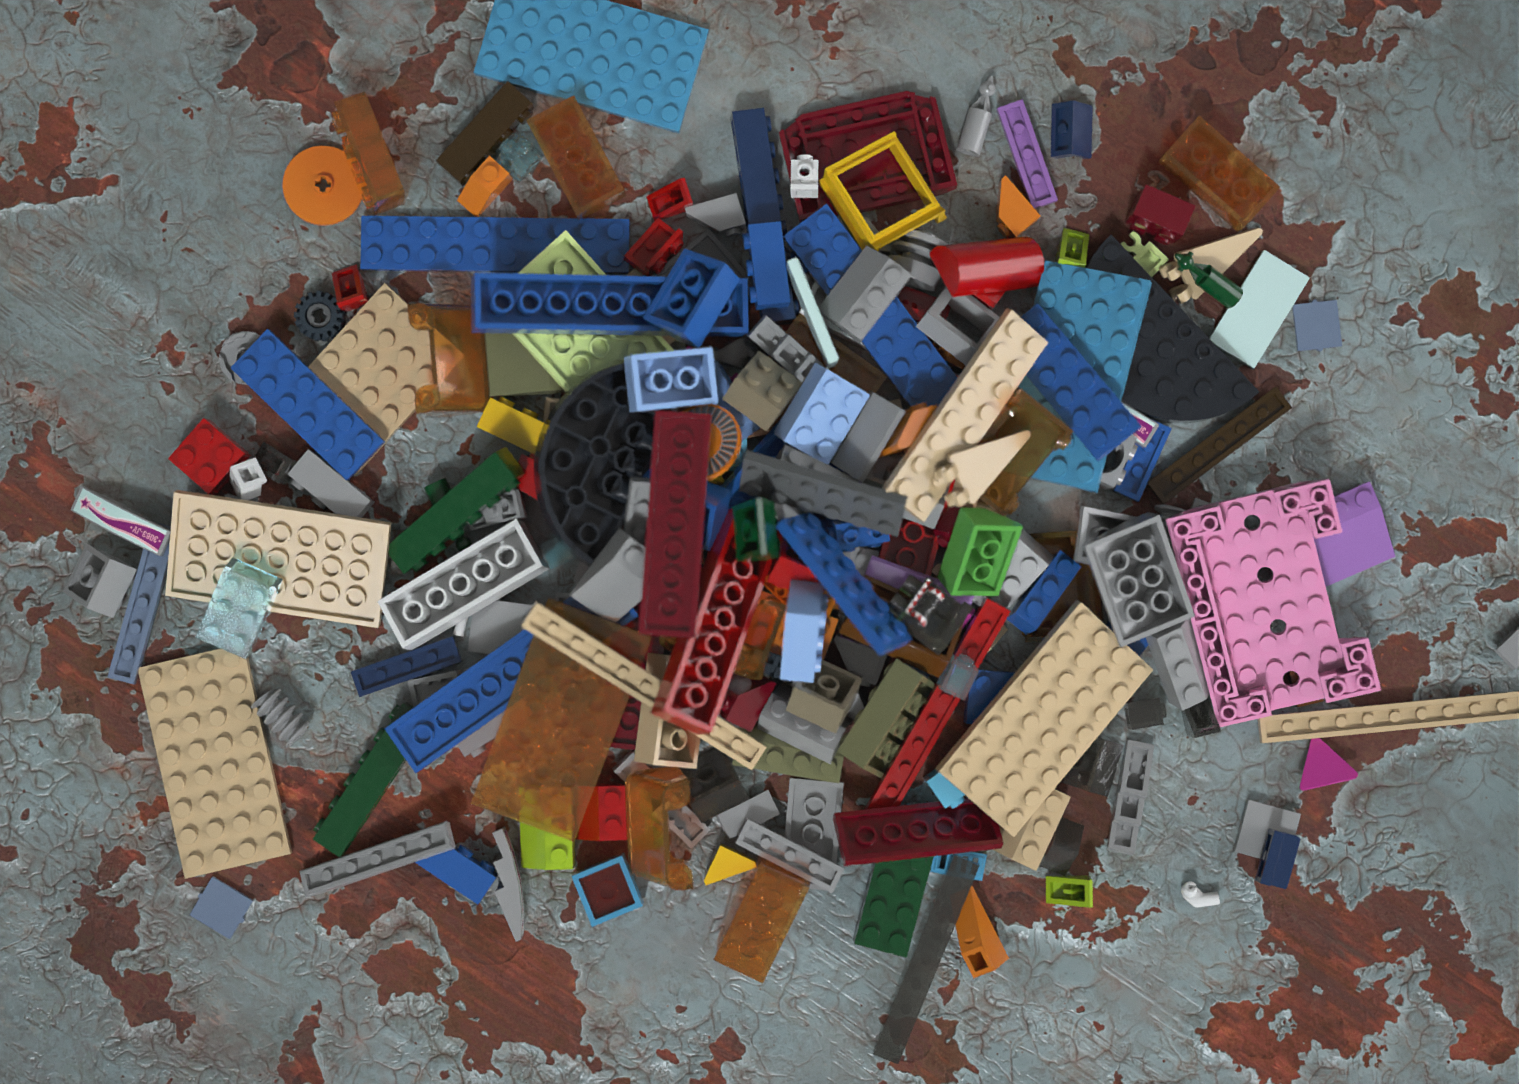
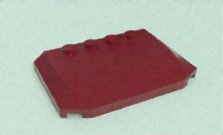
[779,91,957,223]

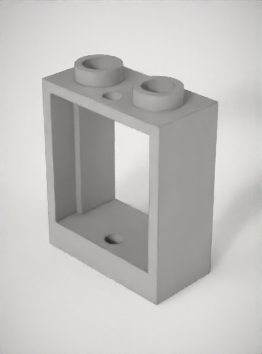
[916,287,1000,366]

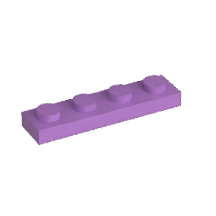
[996,99,1058,209]

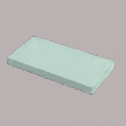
[1209,250,1310,369]
[786,258,839,369]

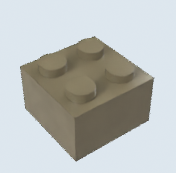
[722,351,803,432]
[786,659,863,734]

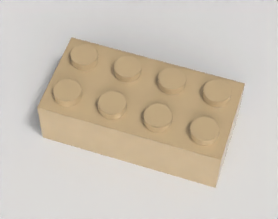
[634,653,700,769]

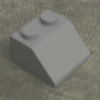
[63,543,137,618]

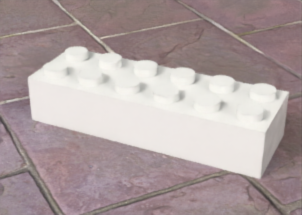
[377,519,550,650]

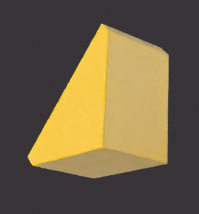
[704,843,757,885]

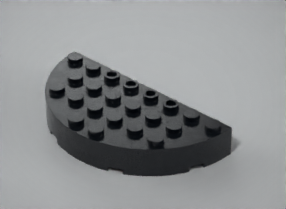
[1085,235,1259,423]
[534,363,678,567]

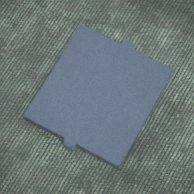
[1292,300,1342,352]
[190,876,254,939]

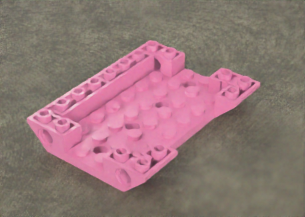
[1166,479,1381,728]

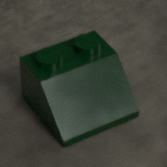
[732,498,780,562]

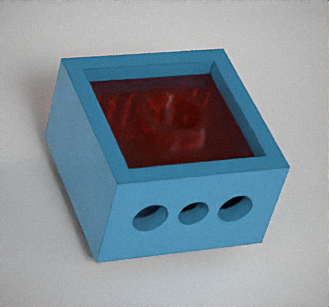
[571,852,644,927]

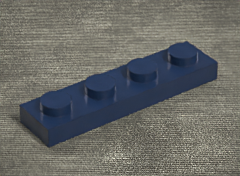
[351,636,463,697]

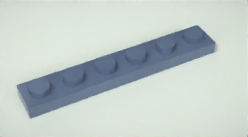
[107,521,171,684]

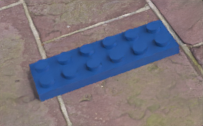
[1020,303,1141,462]
[230,329,386,481]
[776,512,912,656]

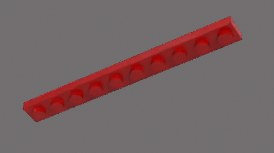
[864,597,1011,810]

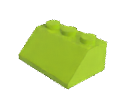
[519,785,575,870]

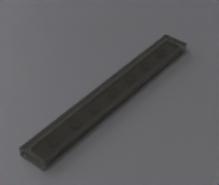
[873,854,980,1064]

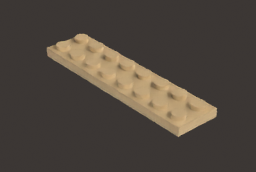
[881,309,1048,522]

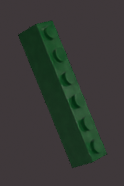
[388,447,526,574]
[312,702,414,857]

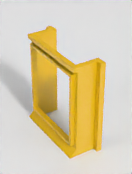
[818,131,947,252]

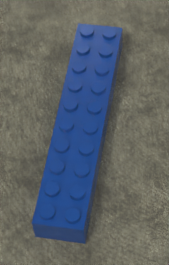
[471,273,748,337]

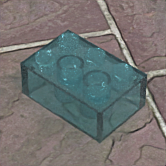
[196,557,283,659]

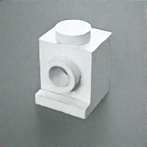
[791,155,819,198]
[229,457,267,500]

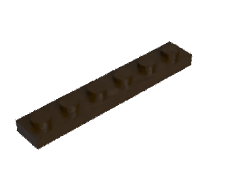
[1147,387,1292,505]

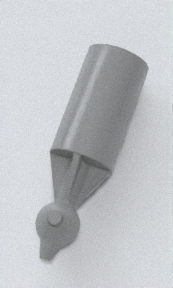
[957,76,995,157]

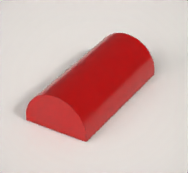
[929,236,1044,297]

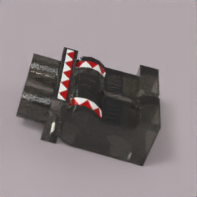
[888,575,973,656]

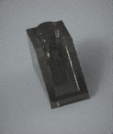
[713,335,768,370]

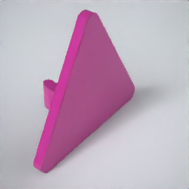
[1299,738,1358,791]

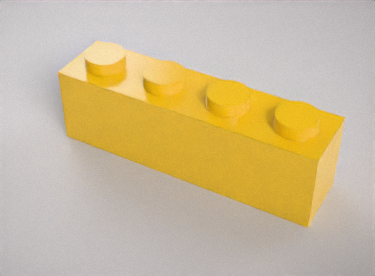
[476,396,544,454]

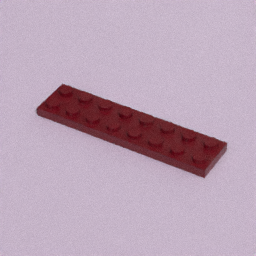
[639,410,712,639]

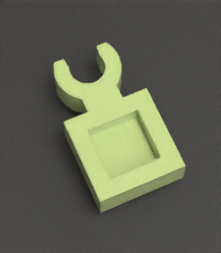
[1121,231,1169,277]

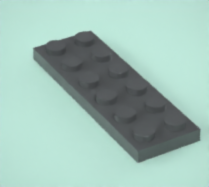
[739,451,908,537]

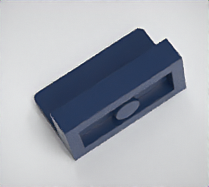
[1051,100,1093,159]
[1254,828,1301,889]

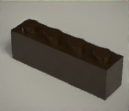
[436,81,534,187]

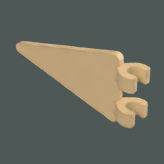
[1159,227,1263,304]
[933,430,1031,507]

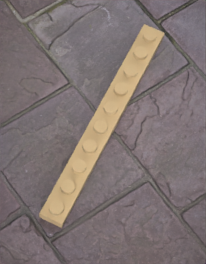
[520,602,767,770]
[1258,691,1519,743]

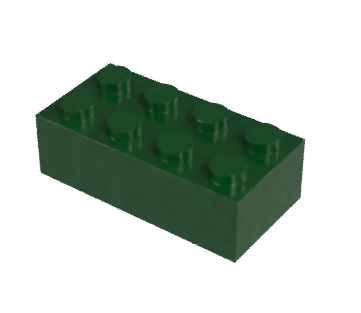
[853,856,934,958]

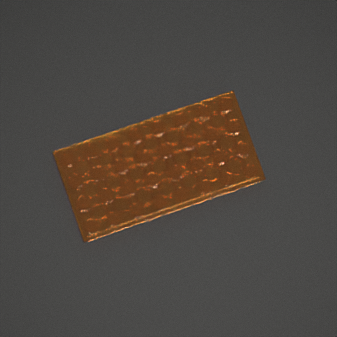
[471,597,652,842]

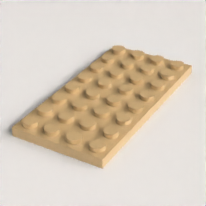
[165,490,392,628]
[935,600,1153,837]
[138,643,292,879]

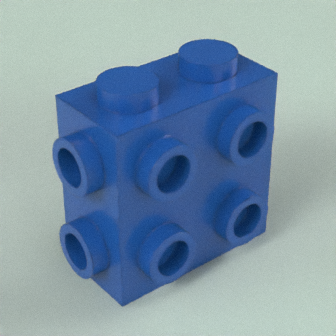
[819,514,890,552]

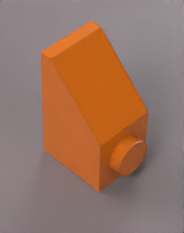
[457,155,513,217]
[996,175,1040,238]

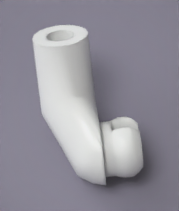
[1181,881,1220,908]

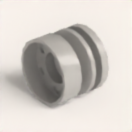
[889,230,949,291]

